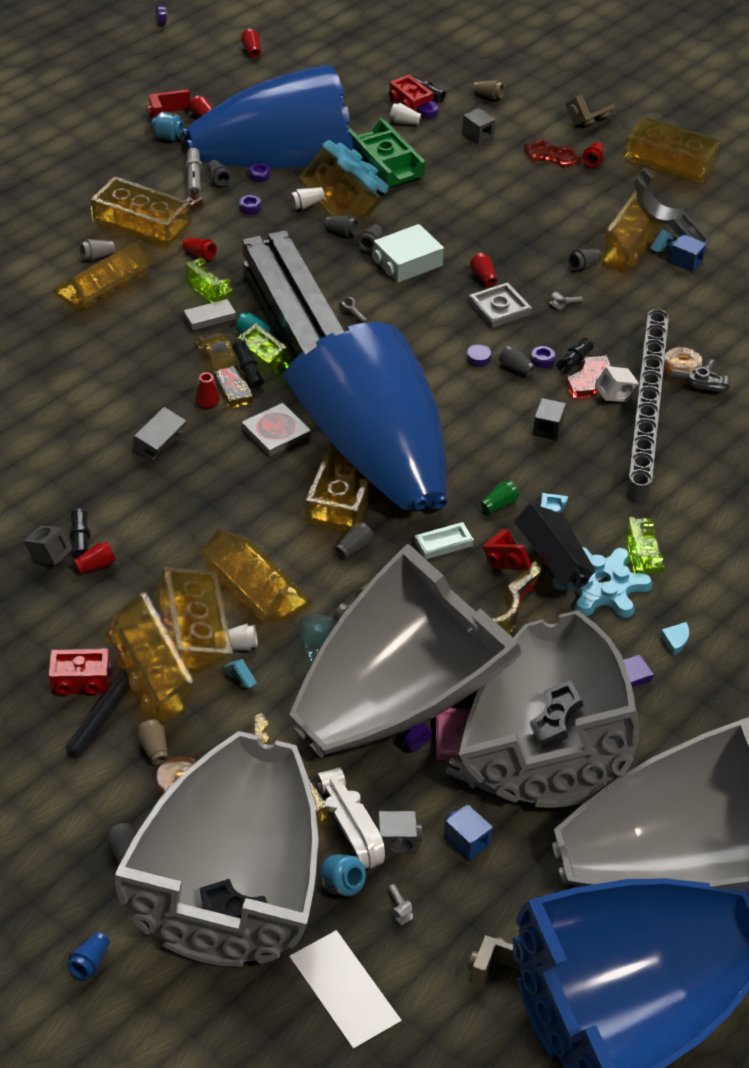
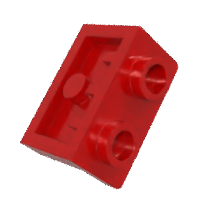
[388,75,434,112]
[49,649,109,695]

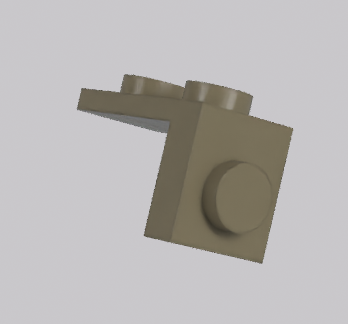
[565,95,615,126]
[468,935,521,987]

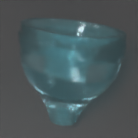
[299,615,338,661]

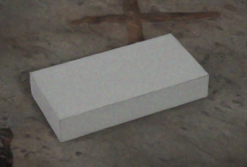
[184,299,236,330]

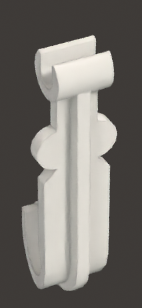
[317,767,385,870]

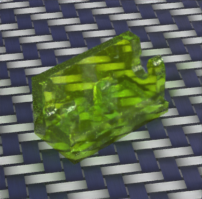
[185,258,234,303]
[238,323,291,373]
[625,517,665,574]

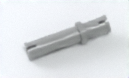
[185,148,202,198]

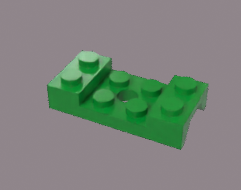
[349,118,426,187]

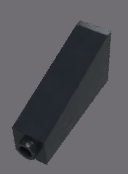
[514,503,596,591]

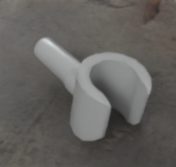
[549,292,583,310]
[338,297,367,323]
[389,884,413,925]

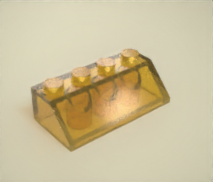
[299,147,383,220]
[601,189,662,274]
[52,239,155,309]
[200,529,313,623]
[156,567,233,674]
[106,592,194,722]

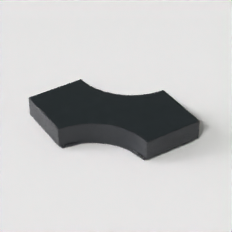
[529,680,583,749]
[199,879,268,919]

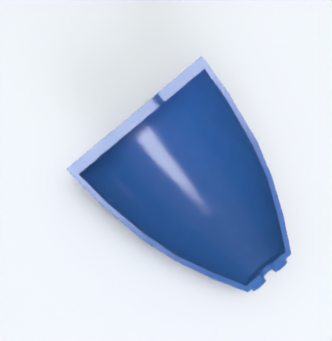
[182,65,353,168]
[283,322,448,510]
[513,878,749,1068]

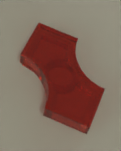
[524,139,581,168]
[566,355,611,398]

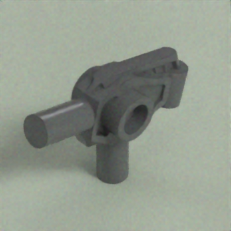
[671,359,731,392]

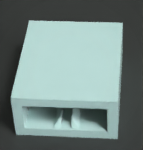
[372,224,444,283]

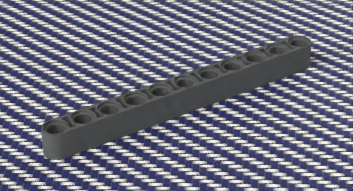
[626,309,669,503]

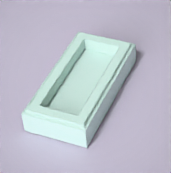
[415,522,474,559]

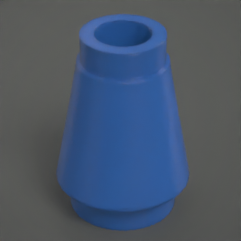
[67,932,110,980]

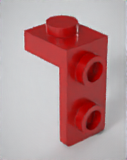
[147,89,190,120]
[482,529,532,570]

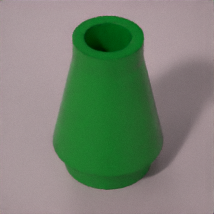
[480,480,520,514]

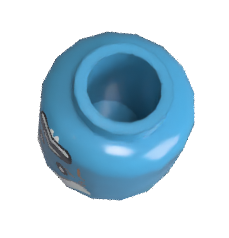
[151,112,184,142]
[320,854,366,896]

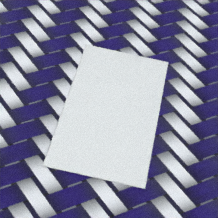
[290,930,402,1048]

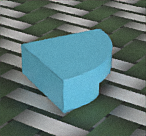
[651,229,677,252]
[541,493,568,513]
[660,622,689,655]
[223,659,257,688]

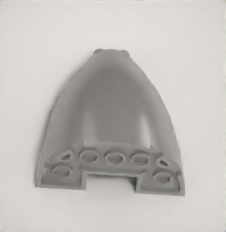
[289,544,522,758]
[459,610,639,808]
[552,717,749,895]
[115,731,319,967]

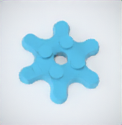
[322,140,389,194]
[552,547,652,618]

